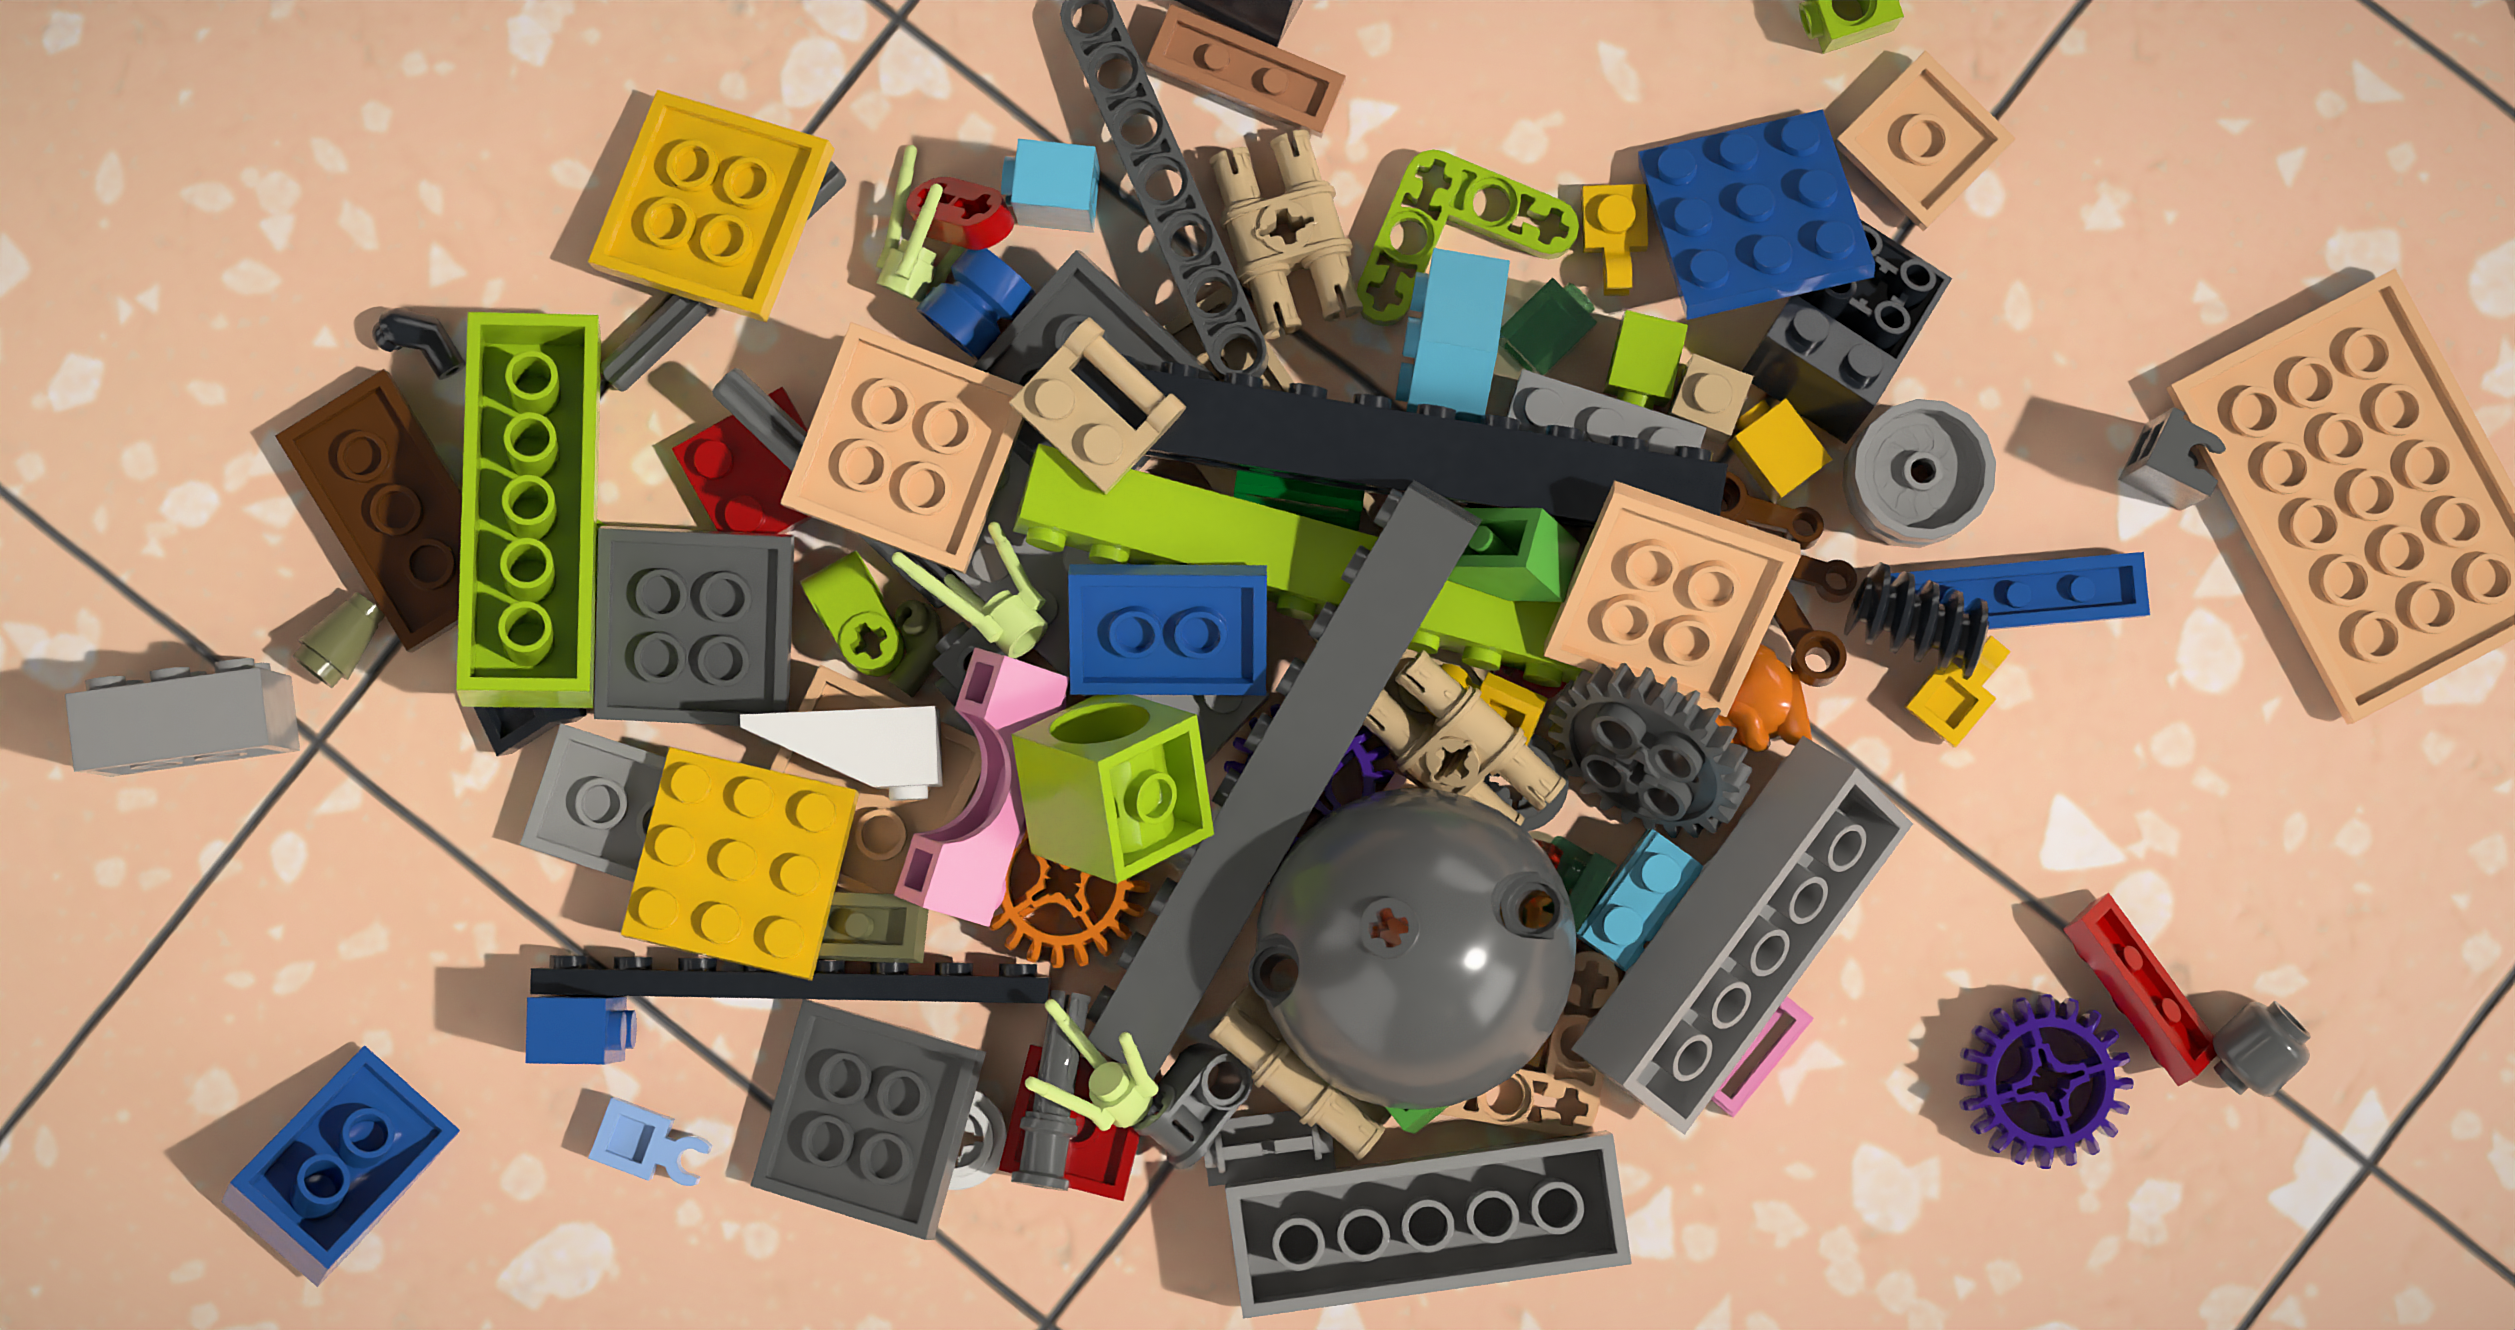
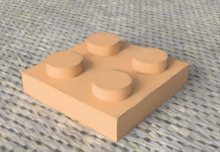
[1834,50,2016,232]

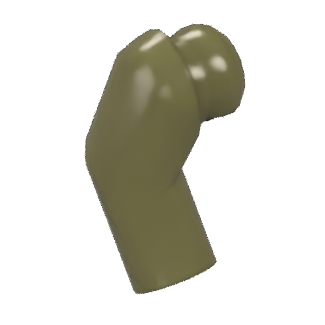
[887,599,944,698]

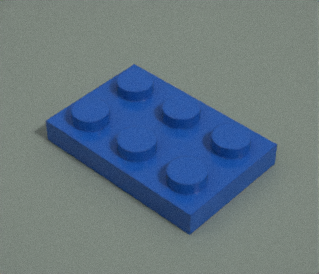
[1068,564,1267,696]

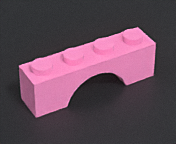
[894,647,1070,927]

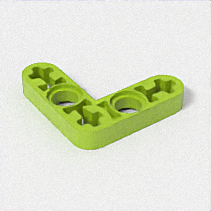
[1357,149,1579,326]

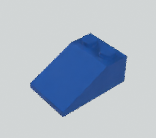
[221,1045,460,1288]

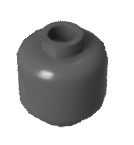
[2212,1001,2311,1097]

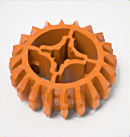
[989,826,1150,968]

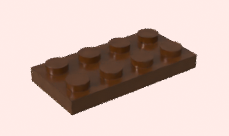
[275,369,462,653]

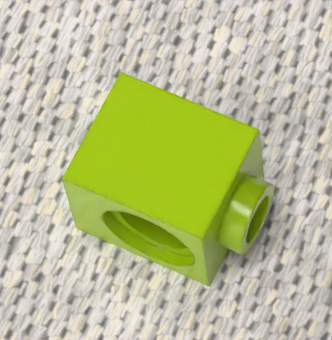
[1799,0,1904,54]
[1603,310,1688,410]

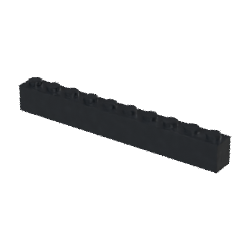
[1078,354,1728,529]

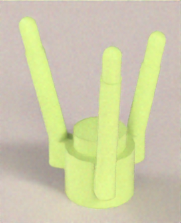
[876,145,966,303]
[892,522,1048,659]
[1025,999,1158,1131]

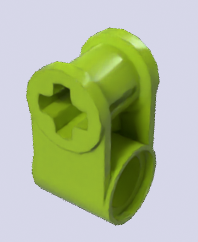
[800,550,905,677]

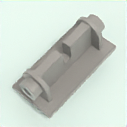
[1204,1110,1336,1187]

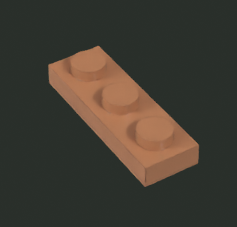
[1146,4,1346,138]

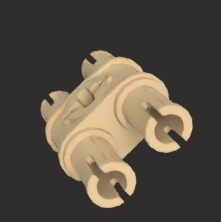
[1209,129,1363,339]
[1363,650,1566,826]
[1209,982,1392,1160]

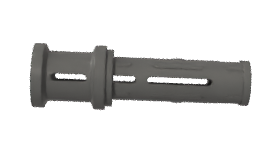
[1011,990,1091,1191]

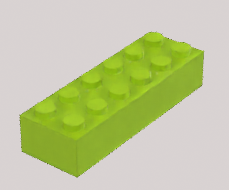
[456,312,601,708]

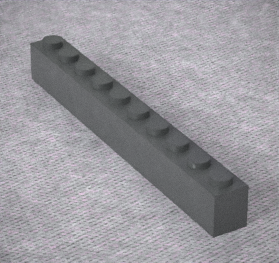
[1086,480,1482,1080]

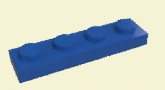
[1891,552,2150,631]

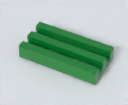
[1233,471,1365,531]

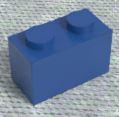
[525,996,637,1065]

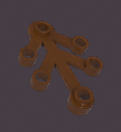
[1720,471,1857,687]

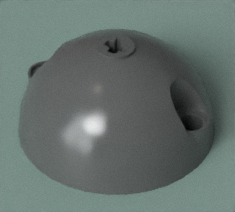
[1248,788,1576,1110]

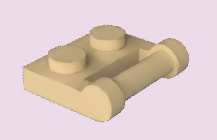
[1009,317,1186,495]

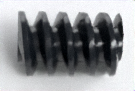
[1844,562,1989,680]

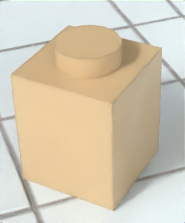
[1666,354,1754,445]

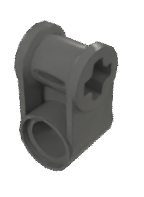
[1131,1043,1253,1169]

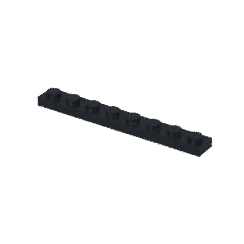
[530,955,1052,1004]

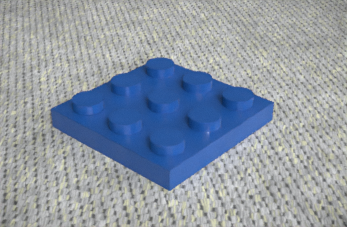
[1638,109,1875,320]

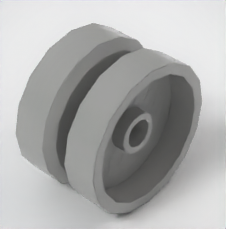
[1842,399,1996,548]

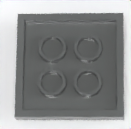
[973,250,1220,471]
[594,526,794,726]
[750,999,986,1240]

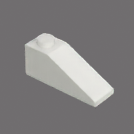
[740,706,943,801]

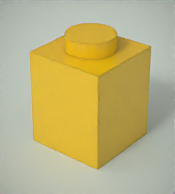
[1728,399,1833,503]

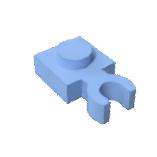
[588,1097,713,1186]

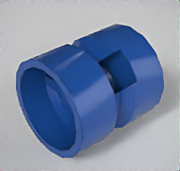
[916,248,1036,361]

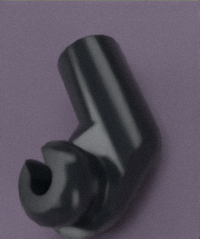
[372,308,466,380]

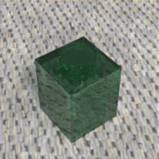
[1499,277,1598,377]

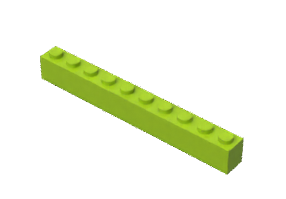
[1013,444,1593,687]

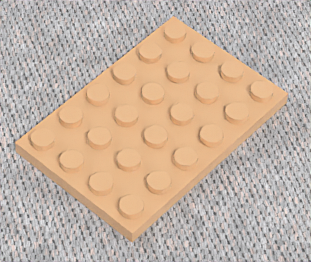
[2166,268,2515,725]

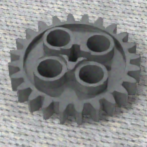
[1548,663,1752,838]

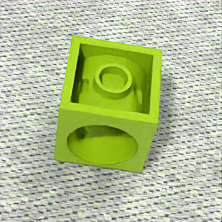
[1011,694,1214,884]

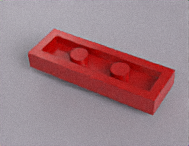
[2063,892,2217,1087]

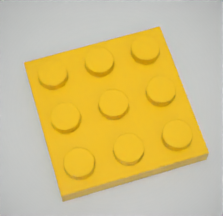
[588,90,835,323]
[620,747,859,981]

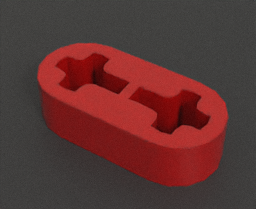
[906,176,1015,250]

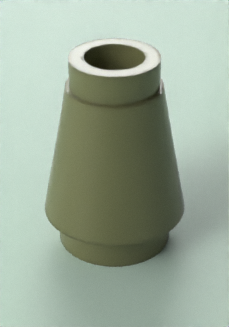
[292,592,385,688]

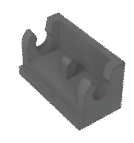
[2118,407,2226,510]

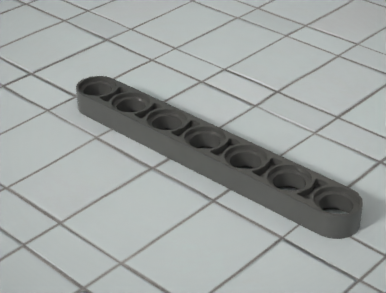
[1060,0,1269,380]

